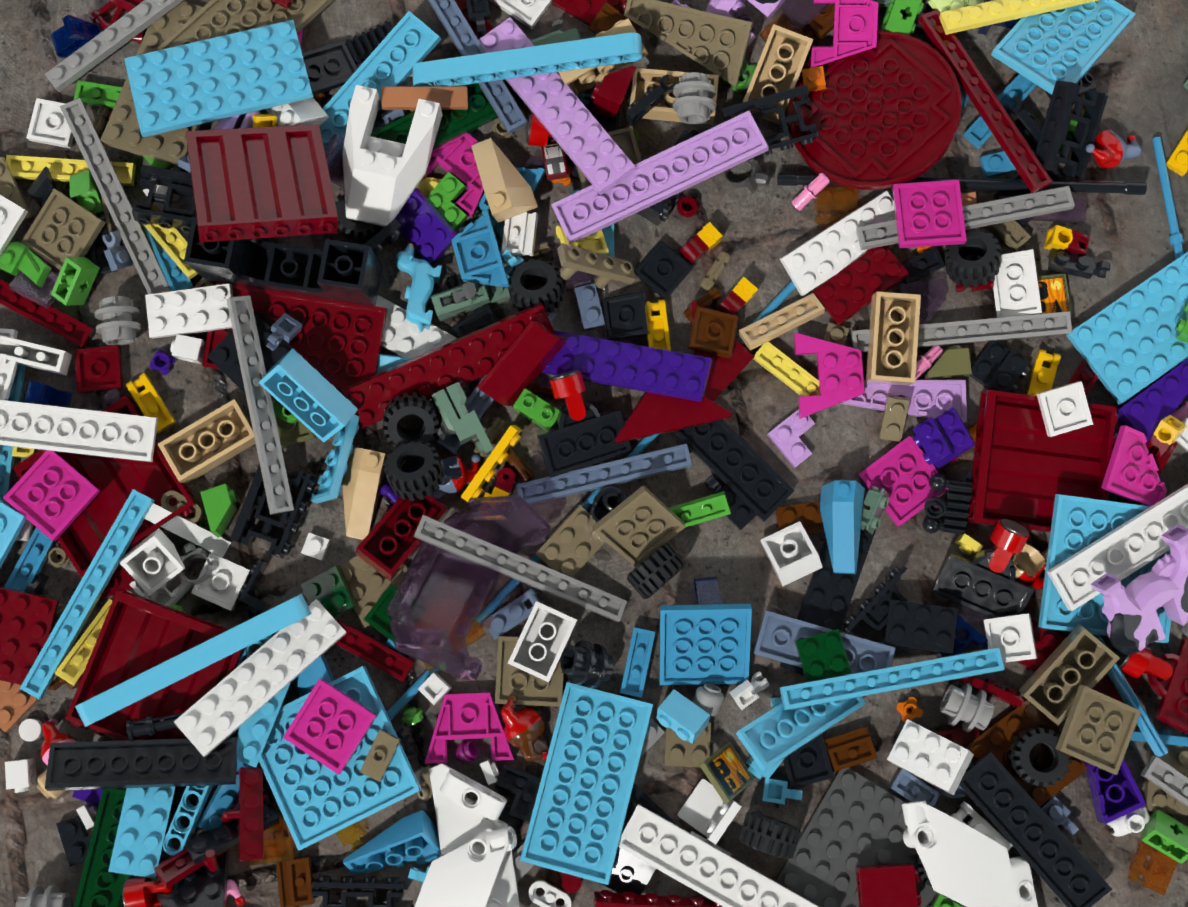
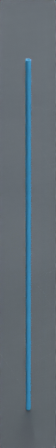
[387,280,796,721]

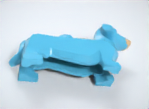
[395,243,442,332]

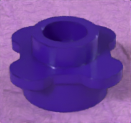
[150,350,176,375]

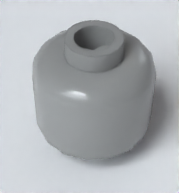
[692,683,724,716]

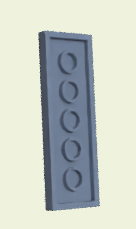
[753,610,895,677]

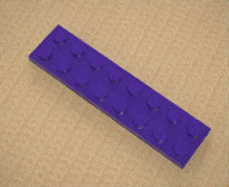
[541,330,712,402]

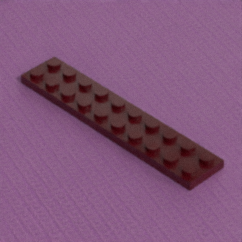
[341,302,556,430]

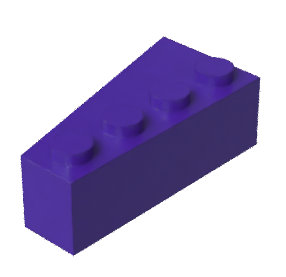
[1116,359,1188,444]
[1084,758,1146,824]

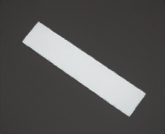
[145,503,231,558]

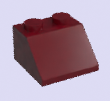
[590,65,636,120]

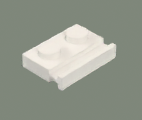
[501,212,538,256]

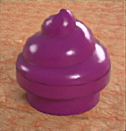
[455,741,478,763]

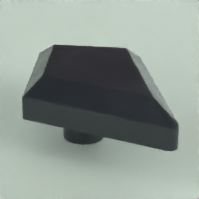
[27,166,57,208]

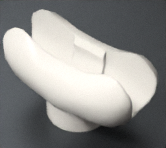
[1107,806,1150,837]

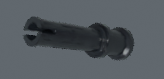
[126,712,184,740]

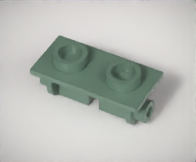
[861,486,889,534]

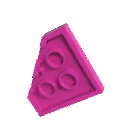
[1101,425,1167,506]

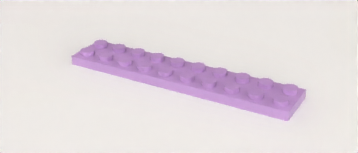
[479,17,636,195]
[551,111,768,244]

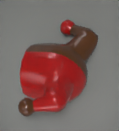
[501,694,548,762]

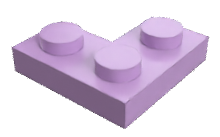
[767,409,815,468]

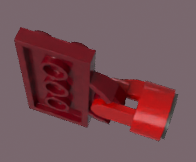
[1116,637,1188,734]

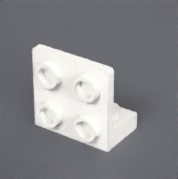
[677,779,741,845]

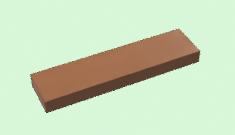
[381,86,468,110]

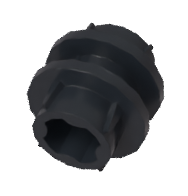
[561,640,614,688]

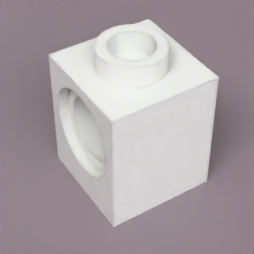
[171,334,206,364]
[418,672,452,705]
[5,758,37,793]

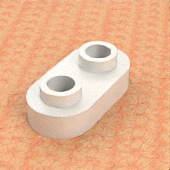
[529,880,572,907]

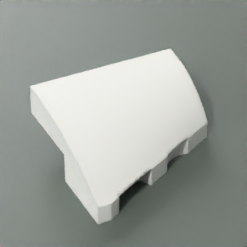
[129,572,194,607]

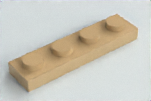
[739,293,825,350]

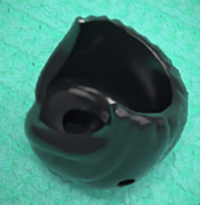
[591,486,629,523]

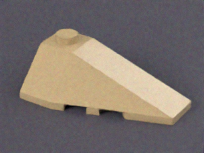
[471,138,538,223]
[342,448,388,540]

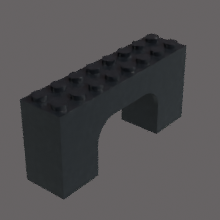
[184,218,383,306]

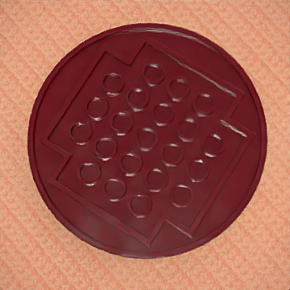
[788,31,962,190]

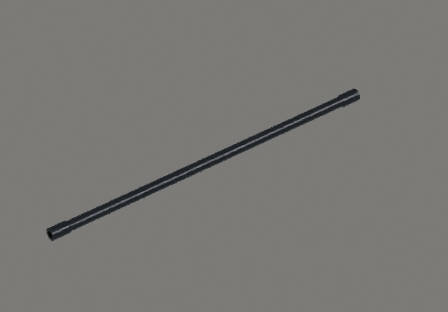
[777,172,1147,195]

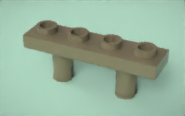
[557,243,636,289]

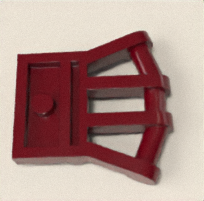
[89,0,147,44]

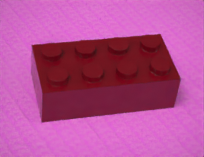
[356,495,448,582]

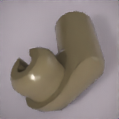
[417,765,433,800]

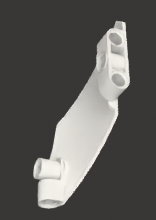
[429,763,520,907]
[902,801,1038,907]
[415,826,517,907]

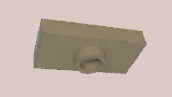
[989,220,1032,252]
[360,730,401,782]

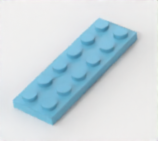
[736,697,866,772]

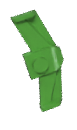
[0,242,52,288]

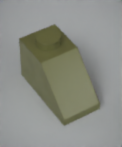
[923,345,972,380]

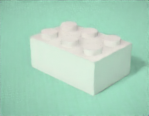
[508,601,577,682]
[887,719,974,796]

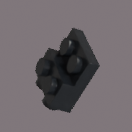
[969,341,1031,393]

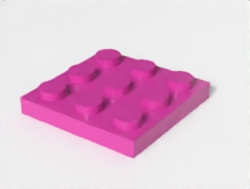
[892,180,967,248]
[857,436,948,527]
[3,450,101,541]
[283,679,377,775]

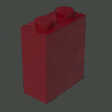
[855,863,921,907]

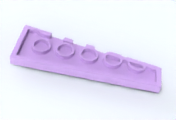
[840,380,967,424]

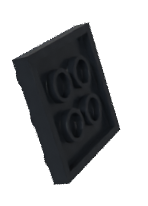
[207,310,299,394]

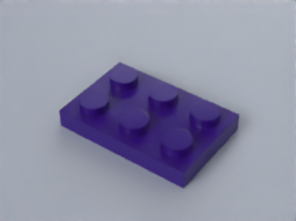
[395,188,457,265]

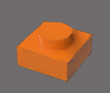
[802,66,826,92]

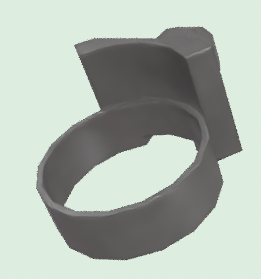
[724,160,771,194]
[180,542,213,585]

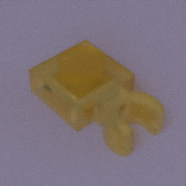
[336,822,367,853]

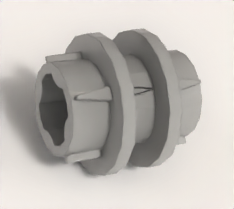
[672,72,716,124]
[94,296,141,345]
[940,683,995,733]
[15,885,71,907]

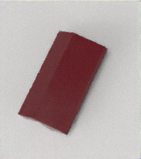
[477,320,567,407]

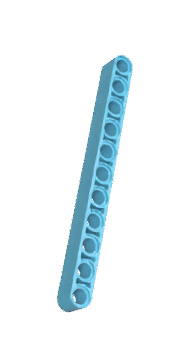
[412,32,642,87]
[75,594,312,727]
[163,632,277,855]

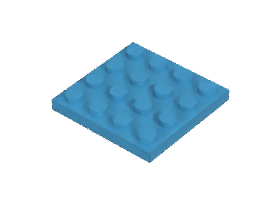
[659,604,752,685]

